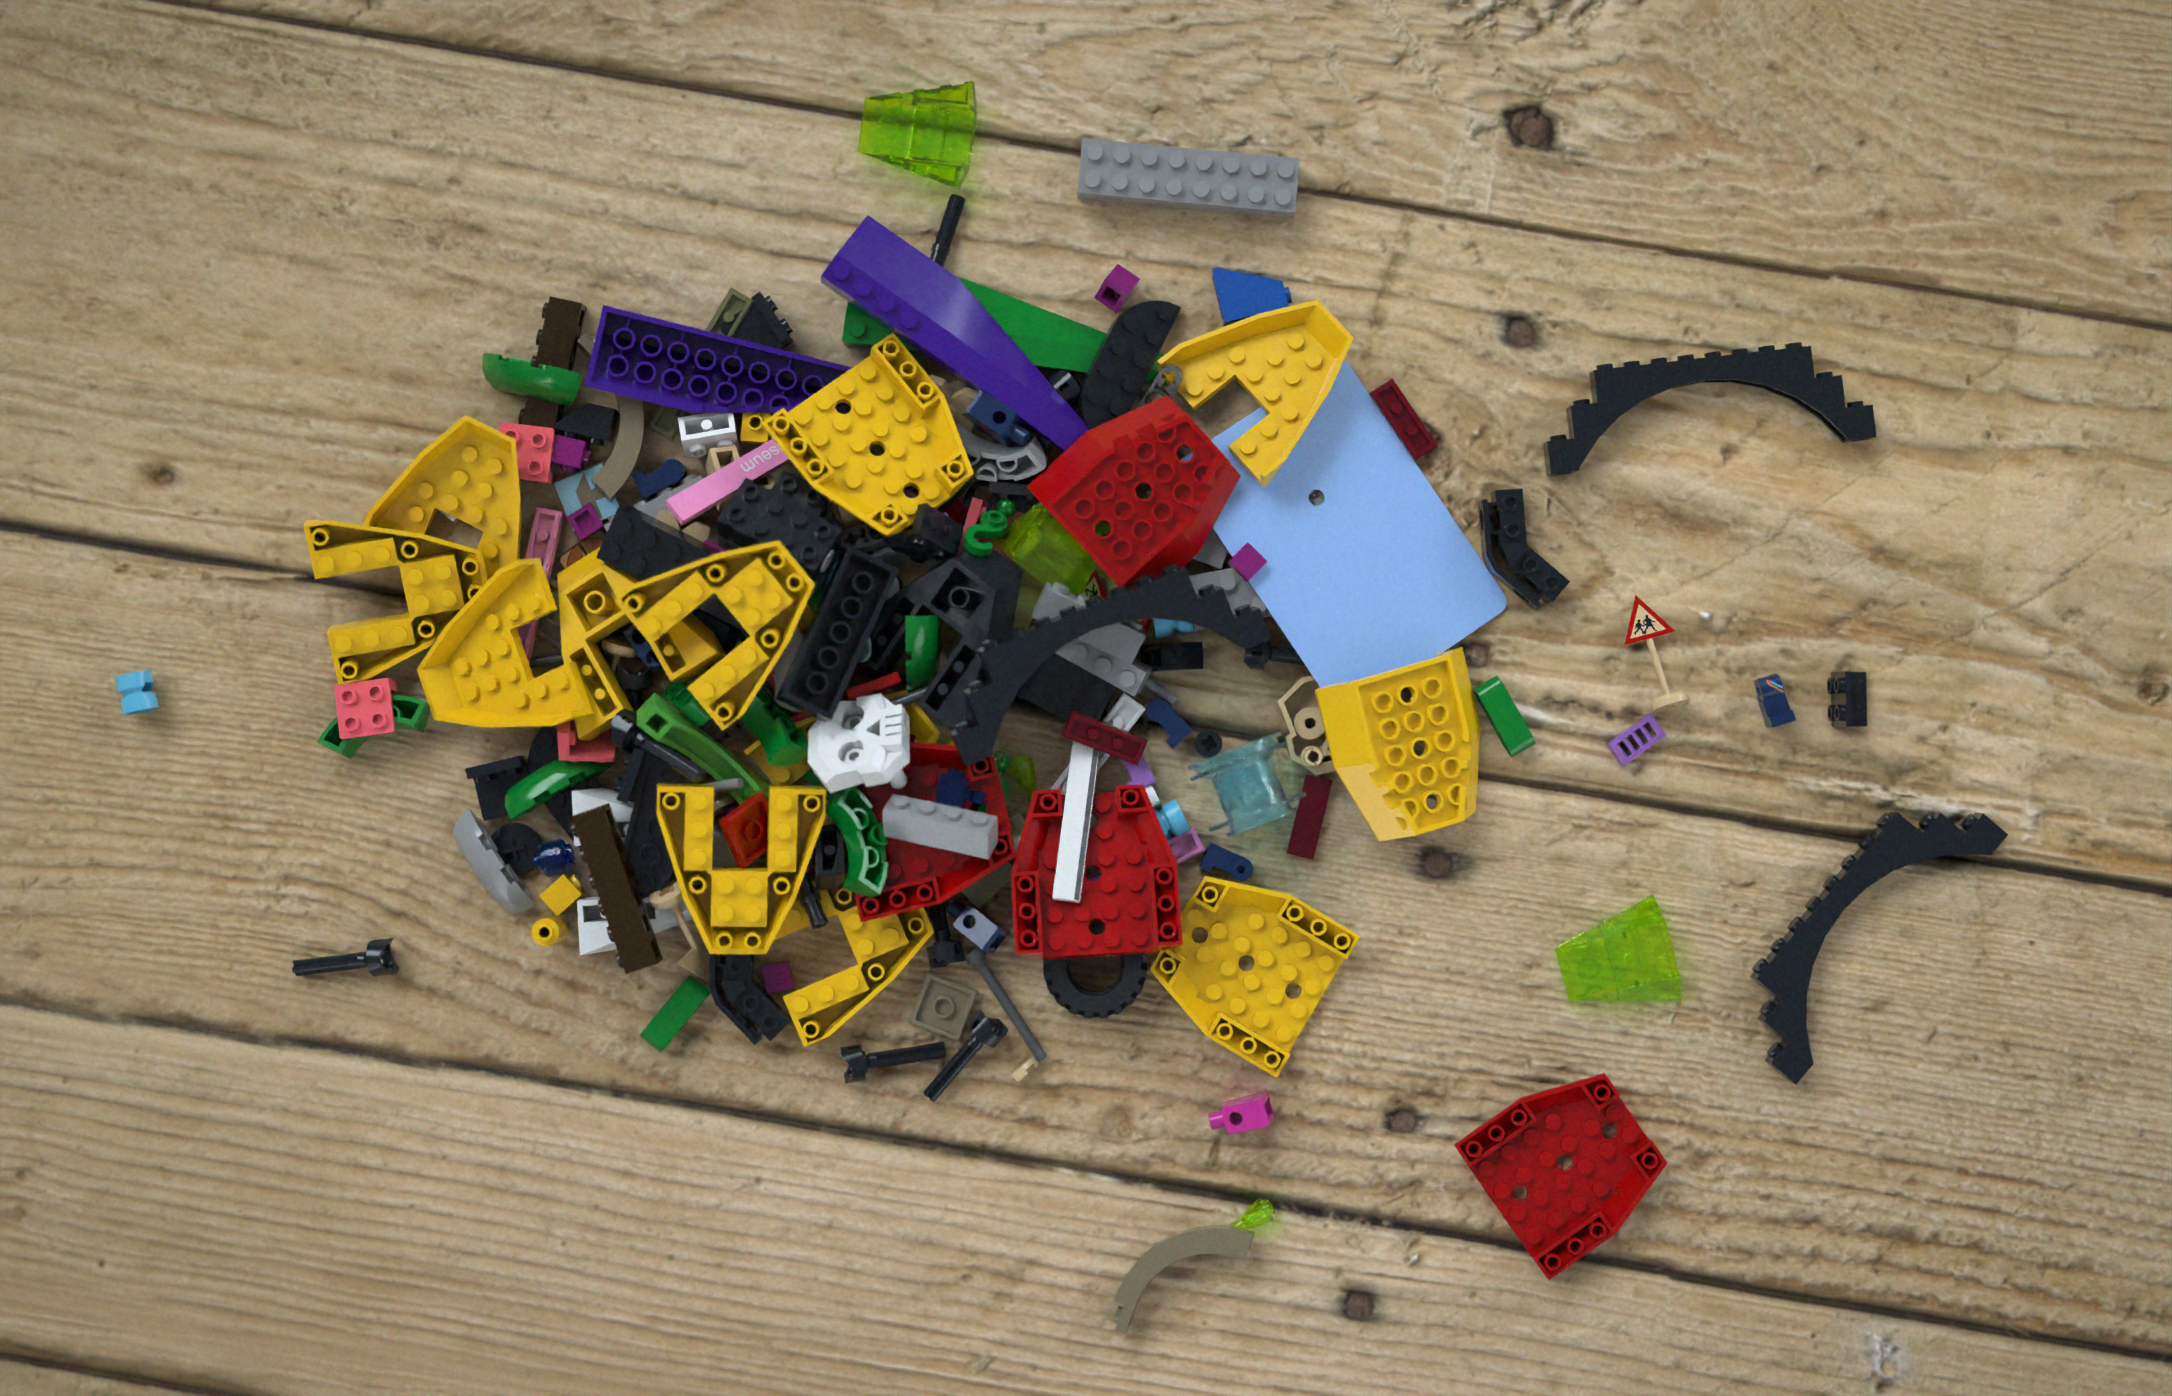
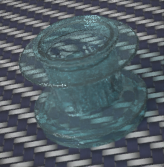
[1188,732,1307,837]

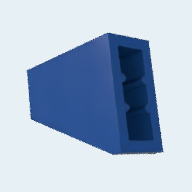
[1211,268,1292,326]

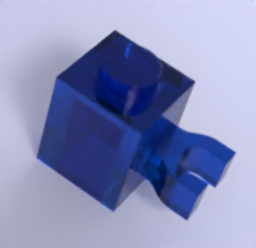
[934,768,986,809]

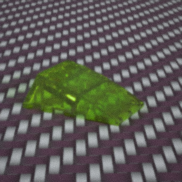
[857,81,977,190]
[991,502,1111,596]
[1555,895,1682,1002]

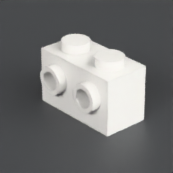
[678,413,740,458]

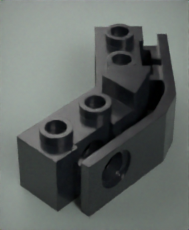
[1478,488,1570,609]
[709,954,792,1045]

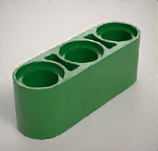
[1473,675,1536,757]
[664,682,711,726]
[639,975,711,1053]

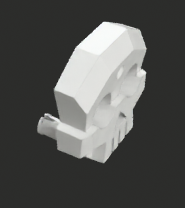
[808,693,910,793]

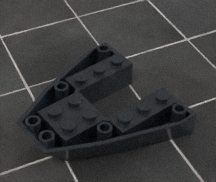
[865,540,1023,731]

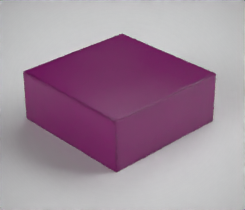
[566,503,604,541]
[1228,542,1267,582]
[762,961,794,993]

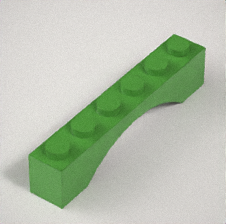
[636,692,771,805]

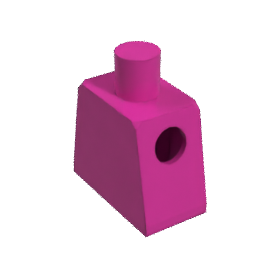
[1208,1091,1274,1134]

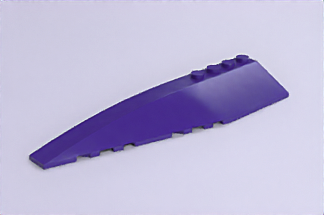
[821,215,1089,452]
[584,305,853,413]

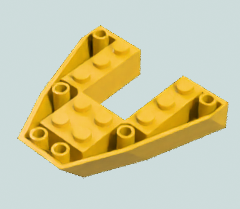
[303,520,488,685]
[615,540,815,731]
[557,546,726,741]
[657,783,826,955]
[773,878,934,1047]

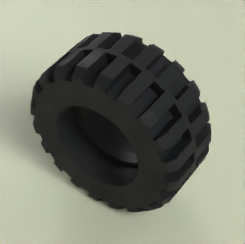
[1043,921,1147,1019]

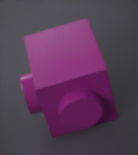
[1094,264,1140,313]
[551,434,592,473]

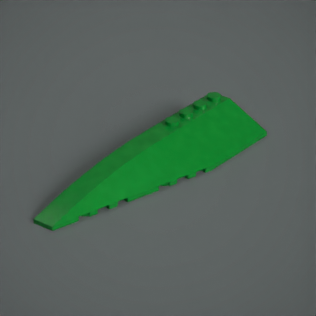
[842,277,1167,385]

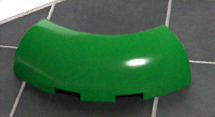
[482,353,583,406]
[905,616,940,693]
[739,684,808,767]
[317,695,430,759]
[505,758,615,820]
[825,786,888,897]

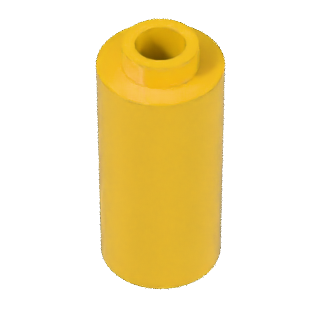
[531,915,569,946]

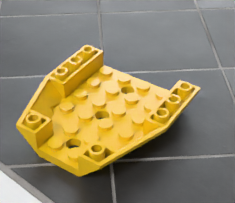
[761,333,974,537]
[1314,647,1481,841]
[1149,876,1360,1078]

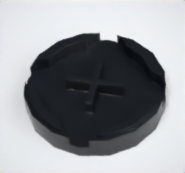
[491,822,543,876]

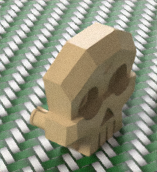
[1277,675,1335,775]

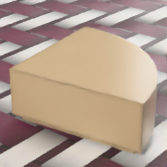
[1011,1055,1039,1082]

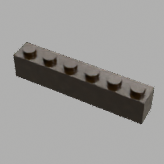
[518,296,587,466]
[571,803,663,974]

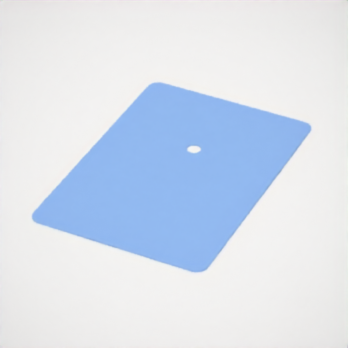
[1181,361,1507,688]

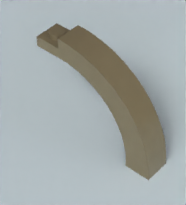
[577,334,644,503]
[1113,1225,1255,1334]

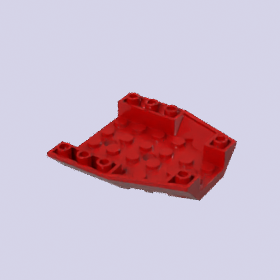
[1027,395,1241,587]
[833,742,1016,922]
[1011,784,1183,959]
[1454,1073,1668,1280]

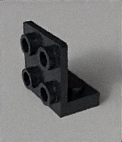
[1827,671,1867,727]
[465,756,529,821]

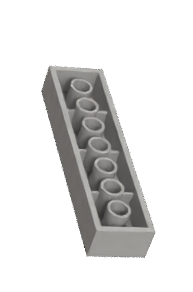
[1077,138,1300,219]

